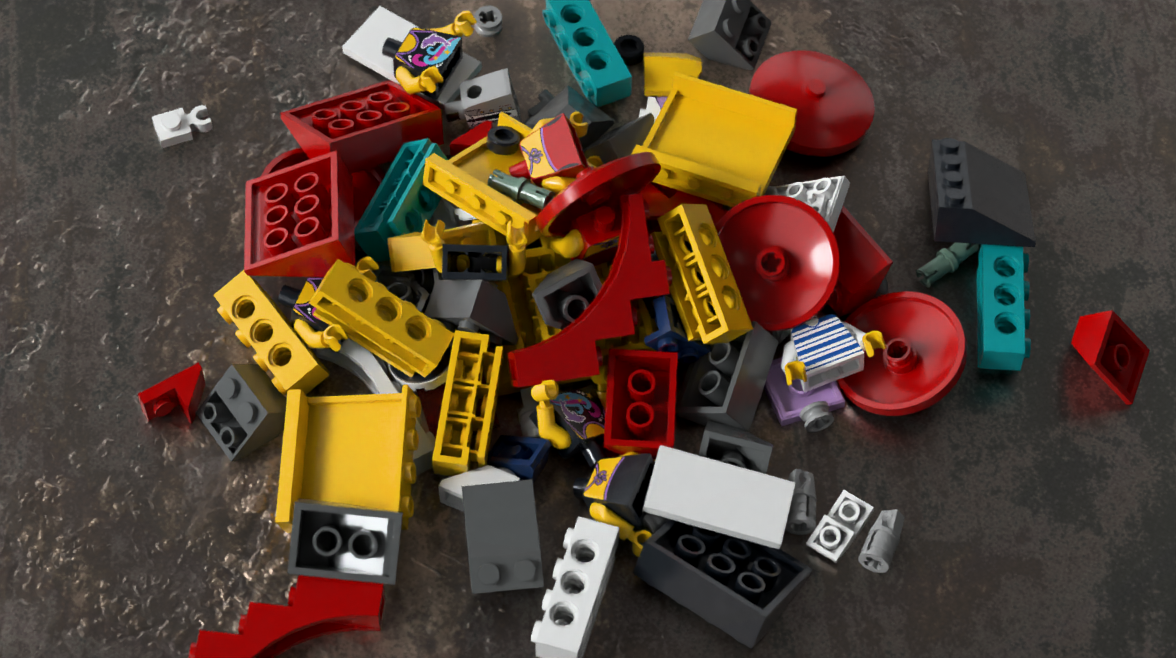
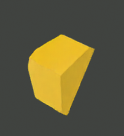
[643,53,702,96]

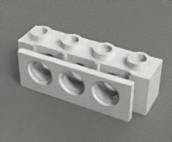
[531,516,619,658]

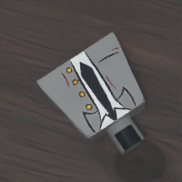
[444,68,522,130]

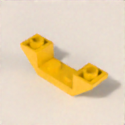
[387,219,506,272]

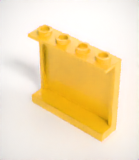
[631,72,797,207]
[422,112,596,246]
[275,385,421,533]

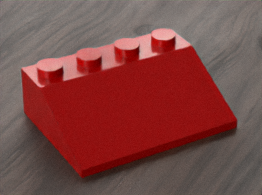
[280,80,444,174]
[244,150,355,277]

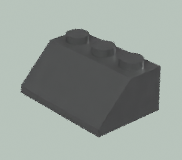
[675,322,779,432]

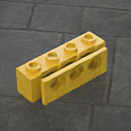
[651,204,753,344]
[309,259,454,377]
[213,270,330,396]
[432,330,504,476]

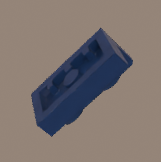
[644,295,711,364]

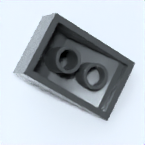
[461,479,544,594]
[287,499,403,585]

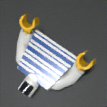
[781,314,887,392]

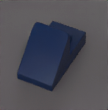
[487,435,552,484]

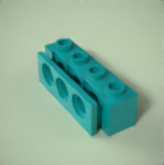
[543,0,632,107]
[354,138,448,262]
[976,244,1031,371]

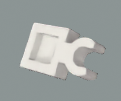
[152,105,213,148]

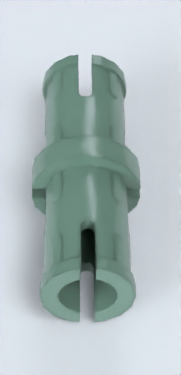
[488,169,555,210]
[916,243,979,288]

